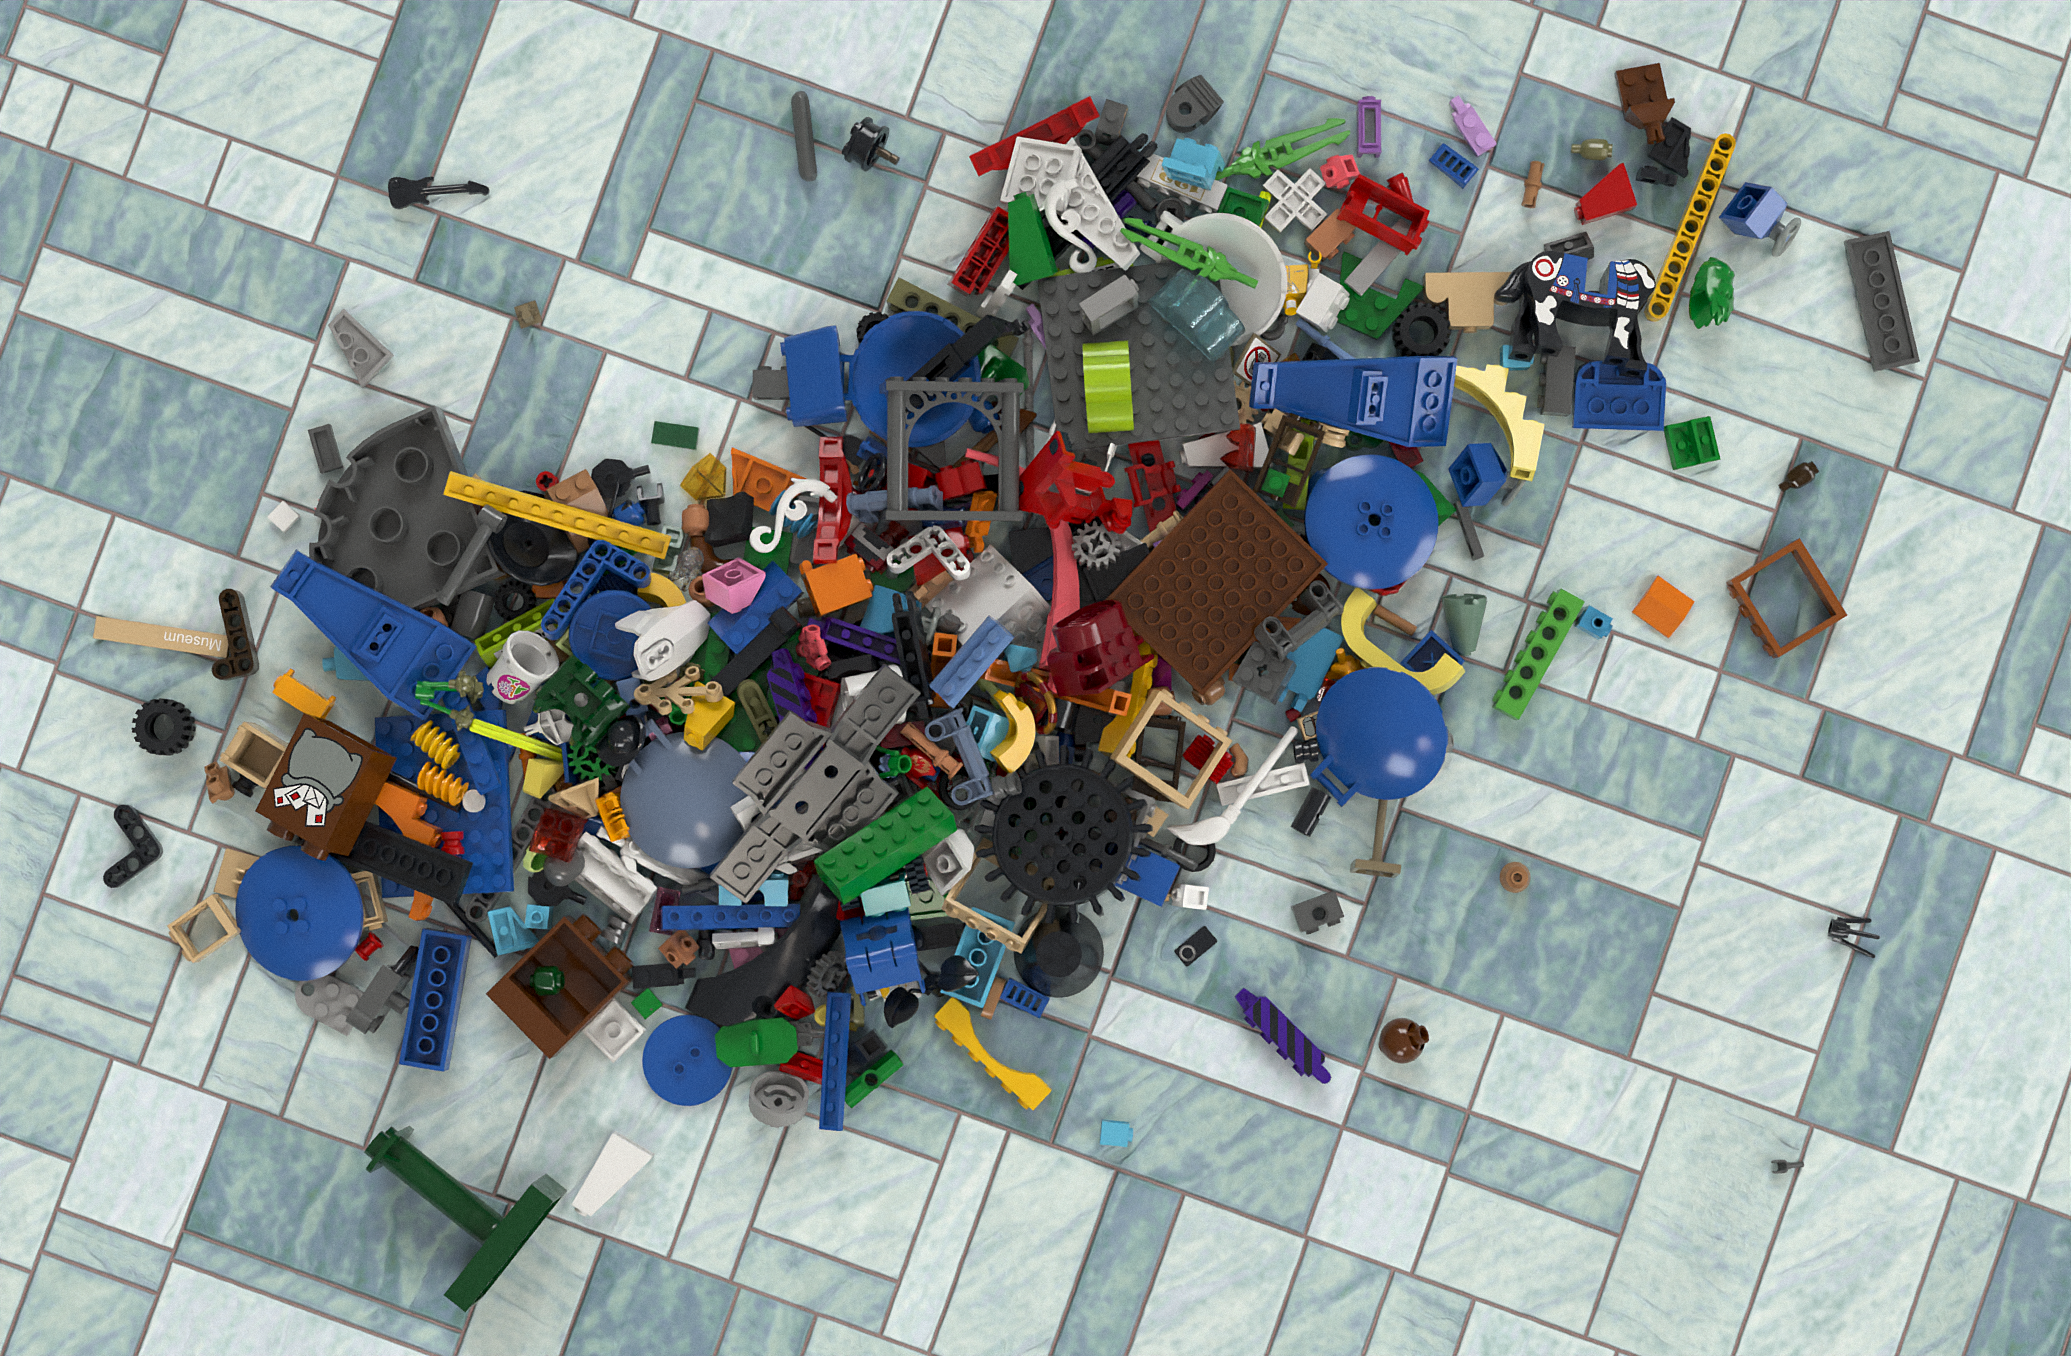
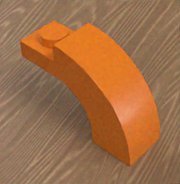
[930,632,957,709]

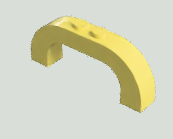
[1341,588,1465,695]

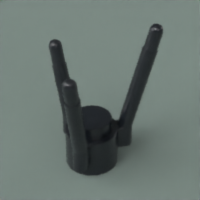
[1828,917,1880,958]

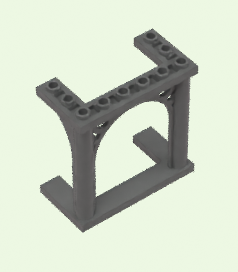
[879,377,1024,521]

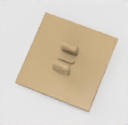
[213,848,260,898]

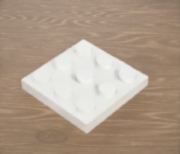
[1000,137,1082,213]

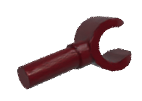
[1285,708,1301,723]

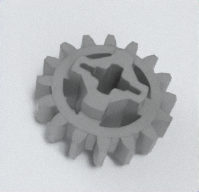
[1072,521,1121,571]

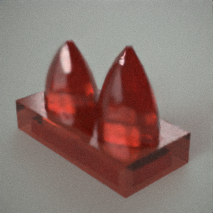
[1220,424,1256,472]

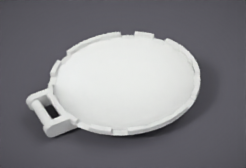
[1140,211,1287,346]

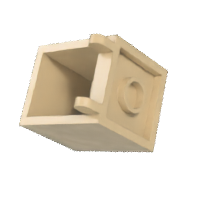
[220,721,288,789]

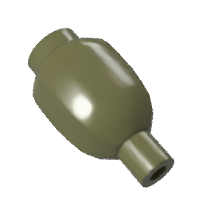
[1571,139,1613,161]

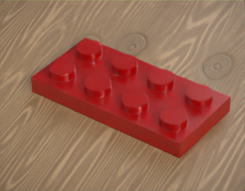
[804,672,841,753]

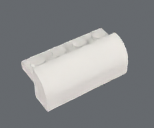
[574,832,657,924]

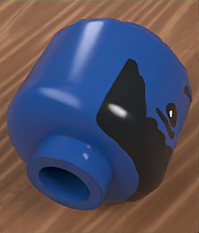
[612,499,646,527]

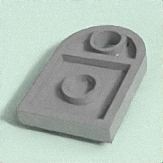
[295,974,364,1036]

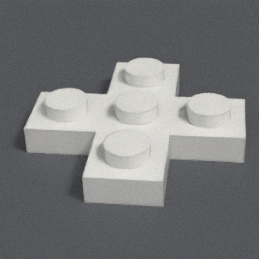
[1262,168,1327,233]

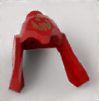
[900,746,964,803]

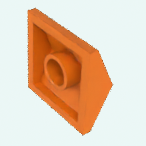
[1632,576,1695,638]

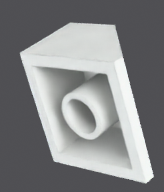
[922,829,974,896]

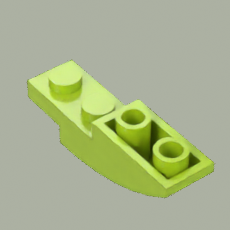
[1283,419,1317,511]

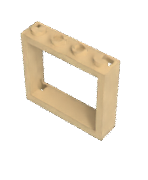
[1109,689,1232,809]
[942,838,1055,954]

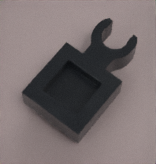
[1635,166,1678,187]

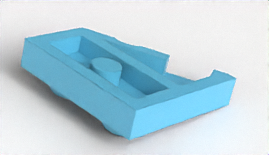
[487,906,539,956]

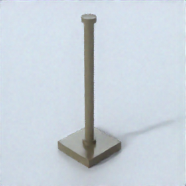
[1350,799,1401,878]

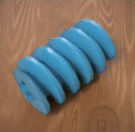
[769,490,818,539]

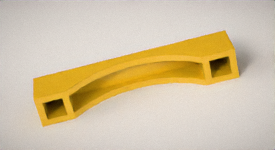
[1098,629,1158,758]
[934,997,1052,1110]

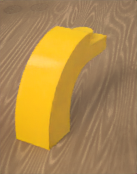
[638,572,686,608]
[990,689,1035,773]

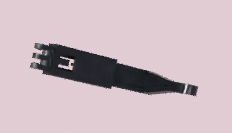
[905,315,1031,414]

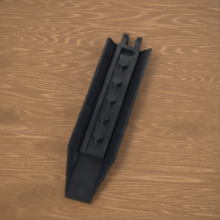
[1017,133,1158,290]

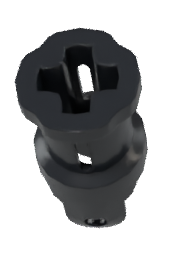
[696,930,715,960]

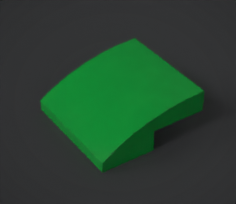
[1664,416,1721,470]

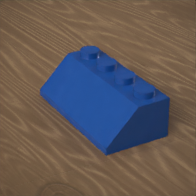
[708,561,804,655]

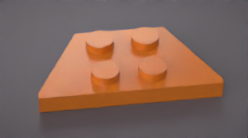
[731,447,807,512]

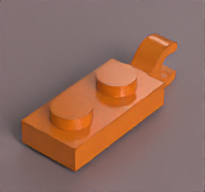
[965,491,997,553]

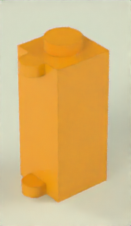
[272,668,336,719]

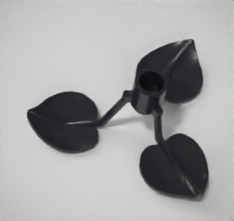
[884,925,979,1028]

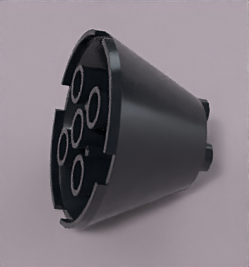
[1014,907,1104,998]

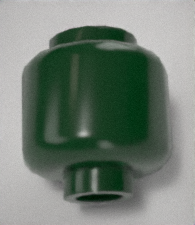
[530,966,565,996]

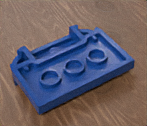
[1572,360,1666,431]

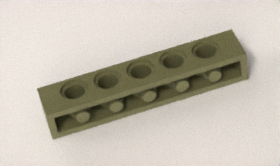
[886,277,1019,358]

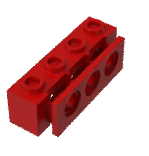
[947,206,1009,296]

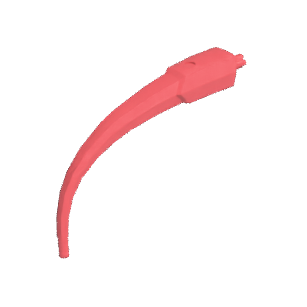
[965,448,1080,695]

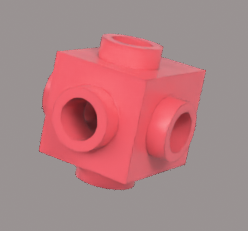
[1320,154,1360,189]

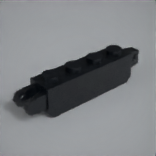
[892,591,936,718]

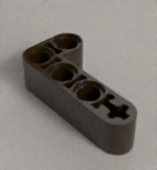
[212,589,259,681]

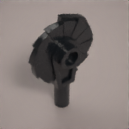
[591,459,651,499]
[528,870,587,906]

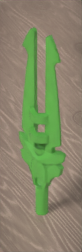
[1215,118,1350,180]
[1120,218,1258,289]

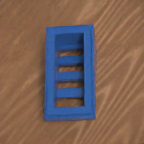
[1429,143,1479,189]
[1000,977,1050,1019]

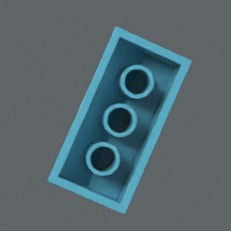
[940,907,1015,1008]

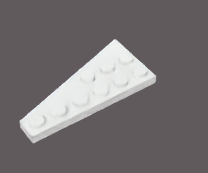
[1057,137,1140,271]

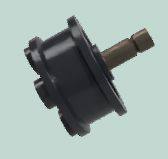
[842,117,900,172]

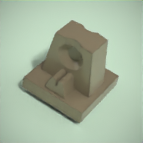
[514,300,543,329]

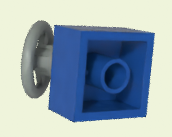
[1719,182,1801,257]
[1448,443,1527,507]

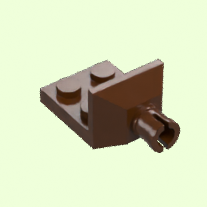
[1614,63,1675,144]

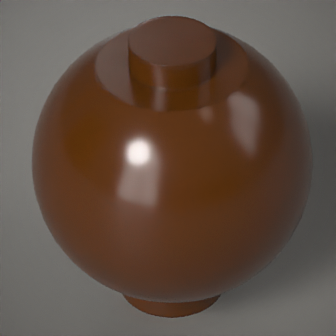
[1379,1018,1429,1064]

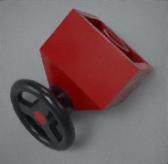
[858,453,937,511]

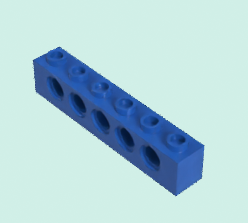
[661,904,800,931]

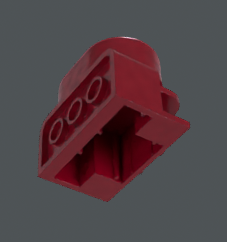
[1047,600,1154,697]

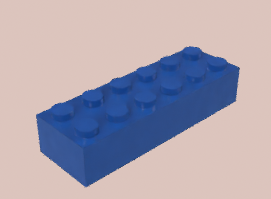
[399,928,472,1072]

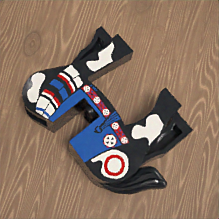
[1494,251,1656,379]

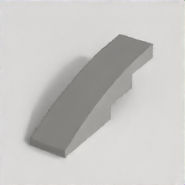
[1344,218,1410,297]

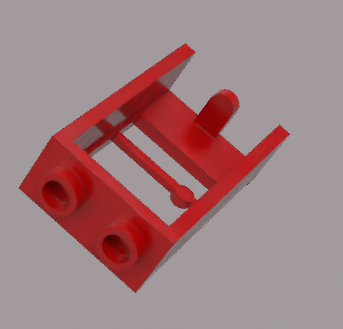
[1336,174,1430,256]

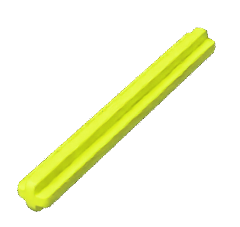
[469,719,563,763]

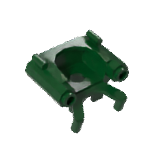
[532,654,630,748]

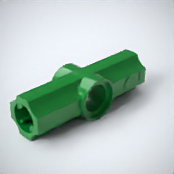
[845,1049,904,1109]

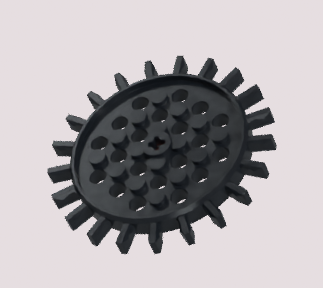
[974,745,1153,924]

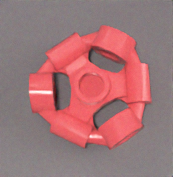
[795,625,831,671]

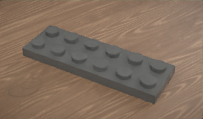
[1844,231,1920,372]

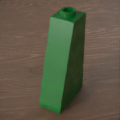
[1008,192,1058,286]

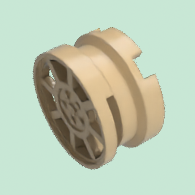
[1314,422,1349,448]

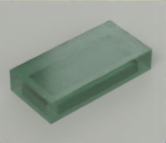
[651,421,700,450]

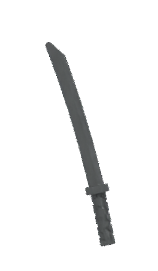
[1080,816,1198,870]

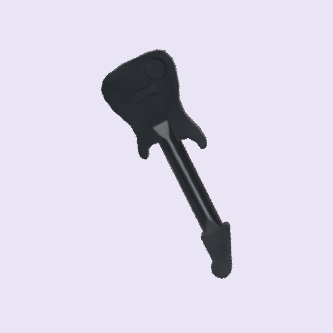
[388,176,490,209]

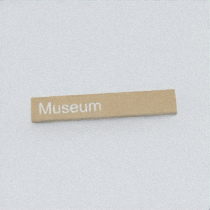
[93,616,230,658]

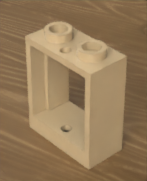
[167,894,241,963]

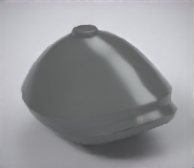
[543,844,585,886]

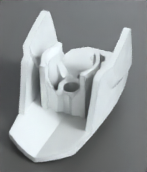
[615,600,711,681]

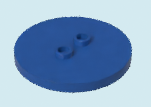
[569,590,652,681]
[642,1015,733,1106]

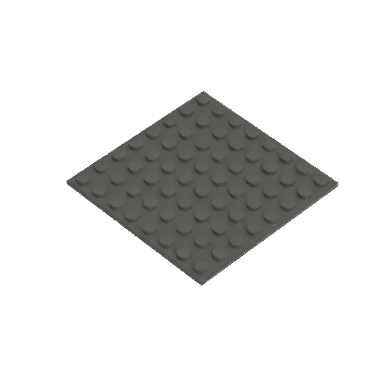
[1038,261,1240,451]

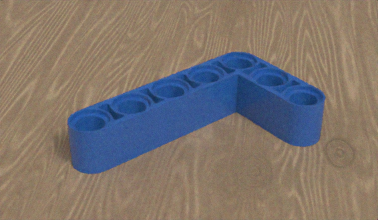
[541,540,651,640]

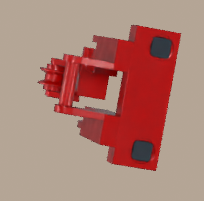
[1019,431,1133,534]

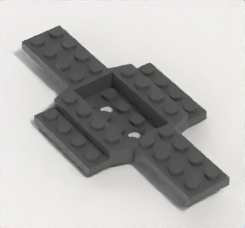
[709,664,921,903]

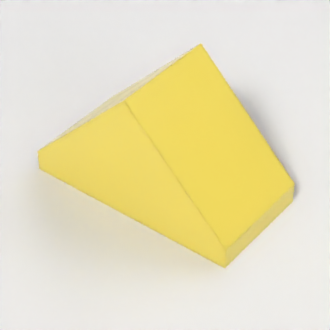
[522,758,564,799]

